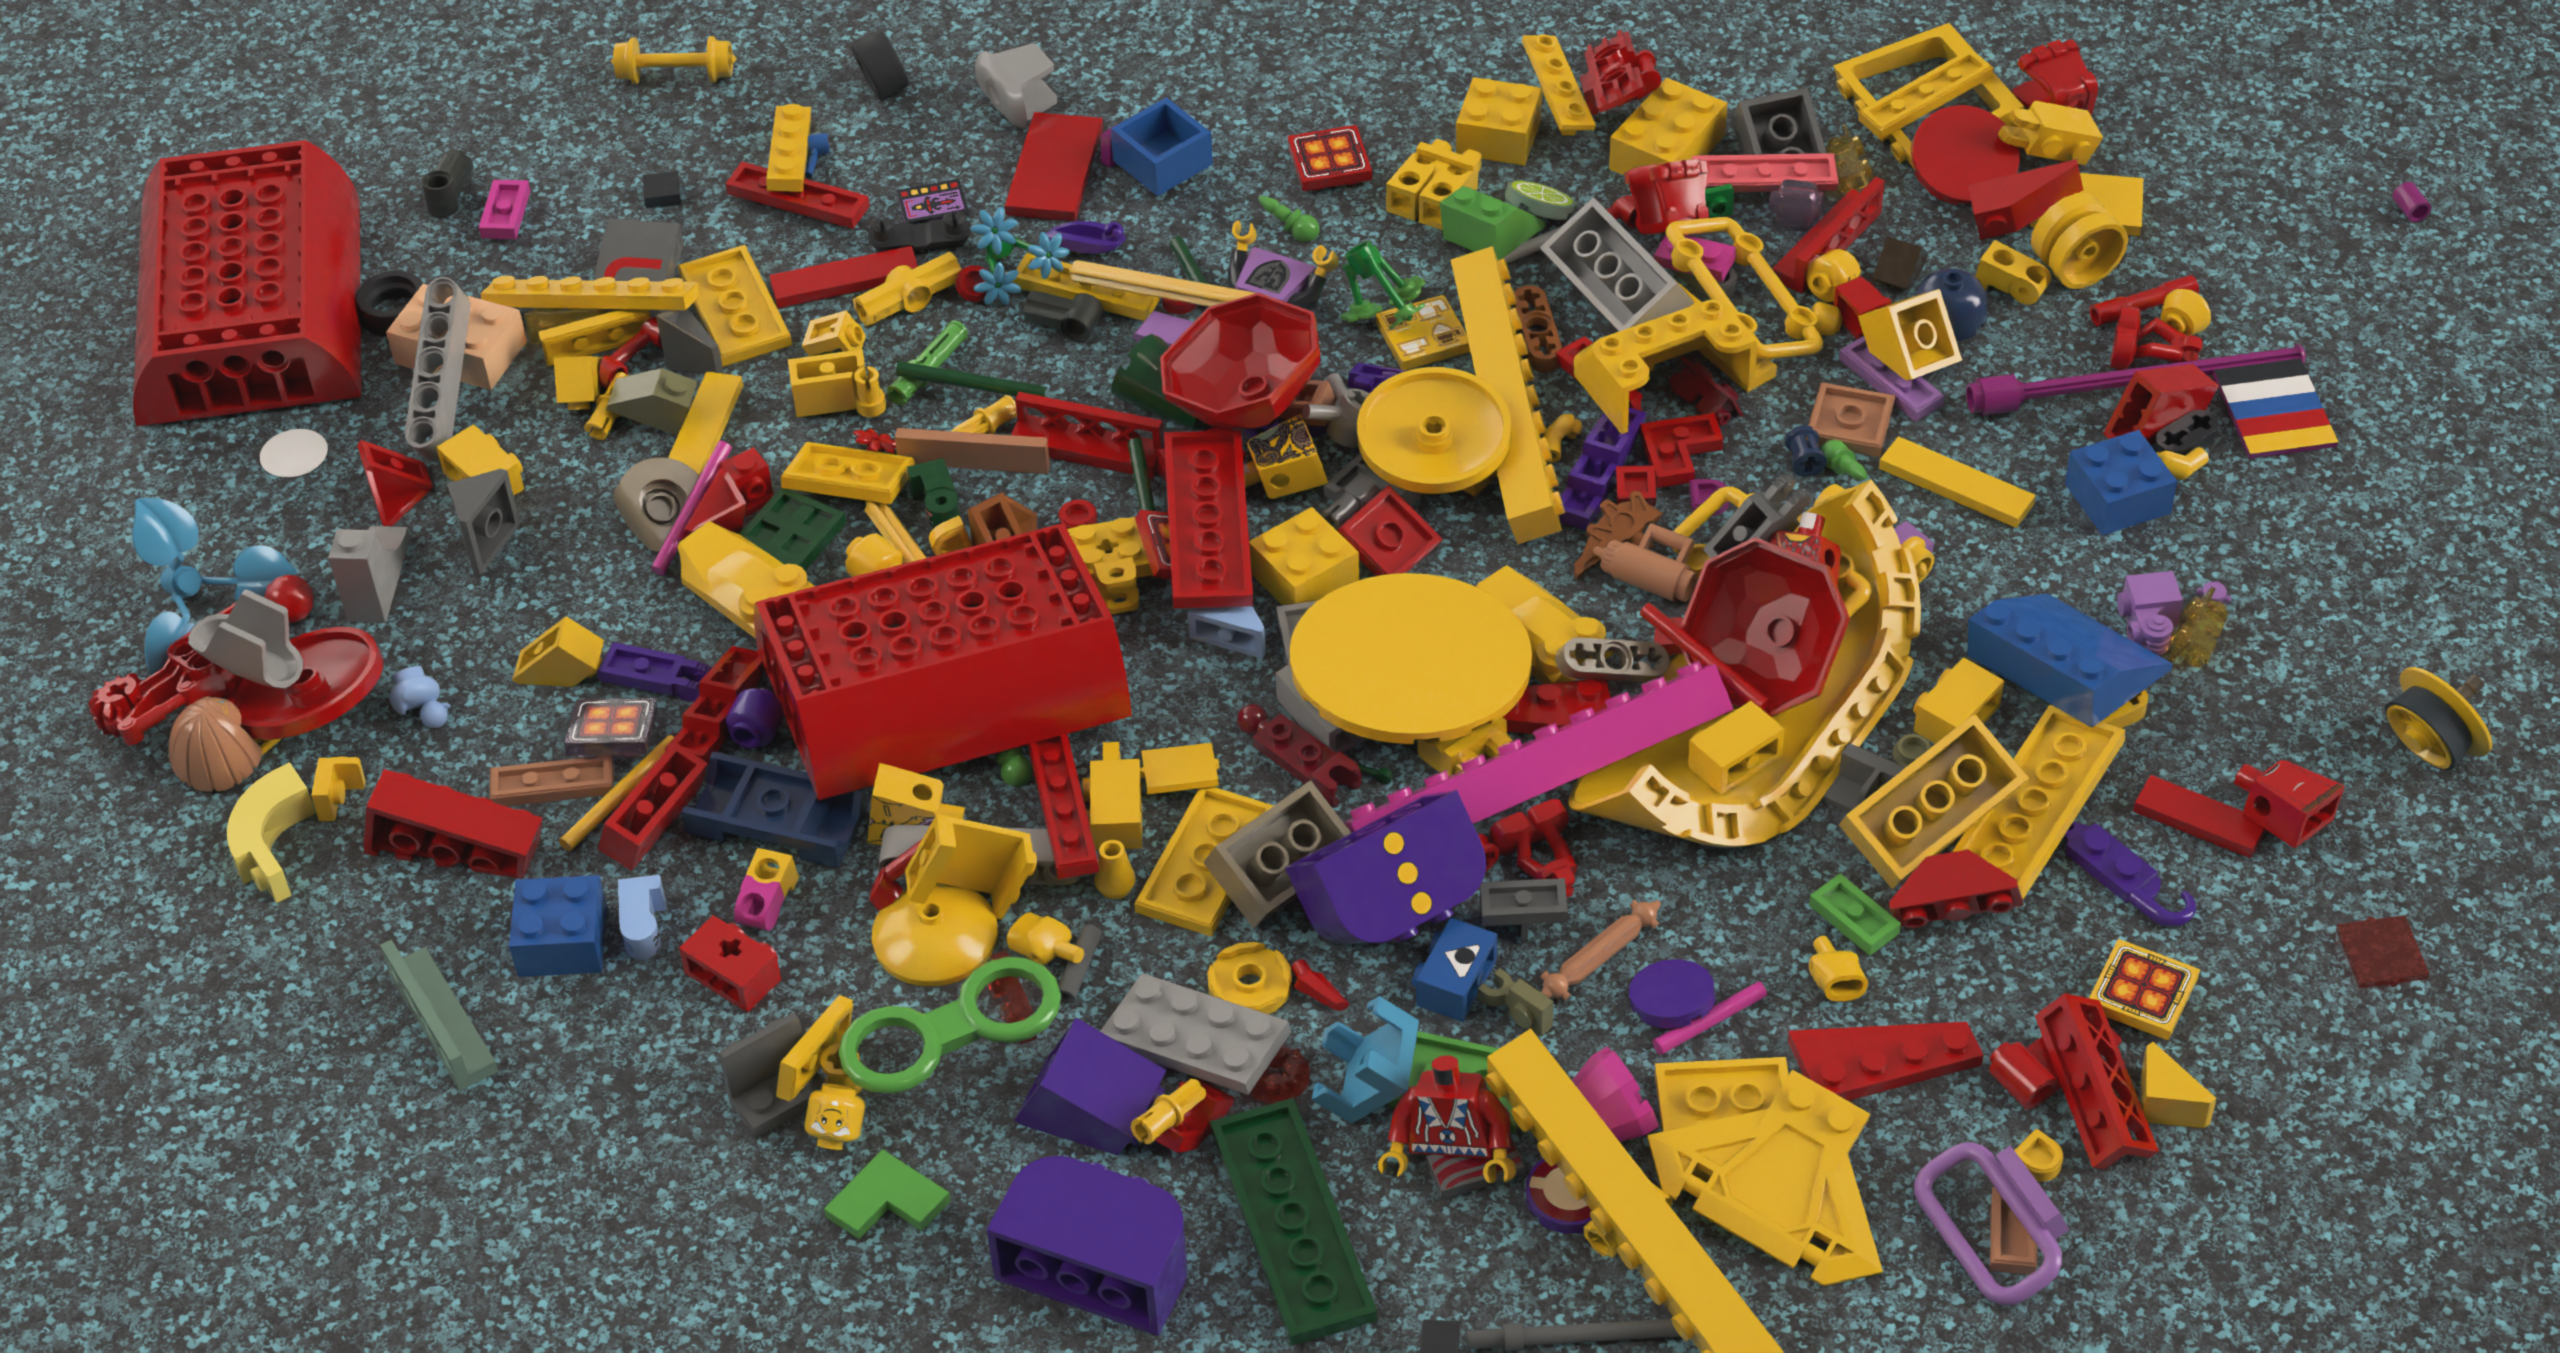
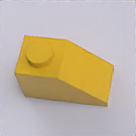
[554,356,603,410]
[512,616,604,687]

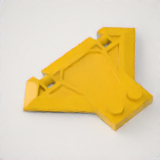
[1647,1070,1883,1287]

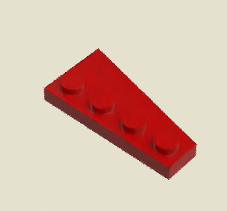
[1787,1021,1984,1101]

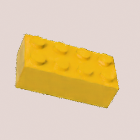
[1839,713,2029,890]

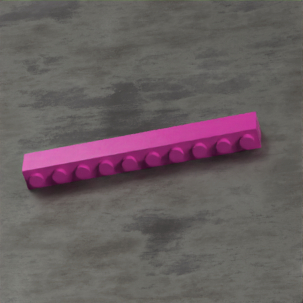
[1343,661,1734,833]

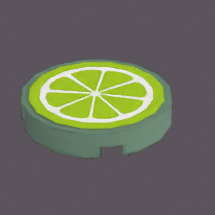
[1504,180,1577,220]

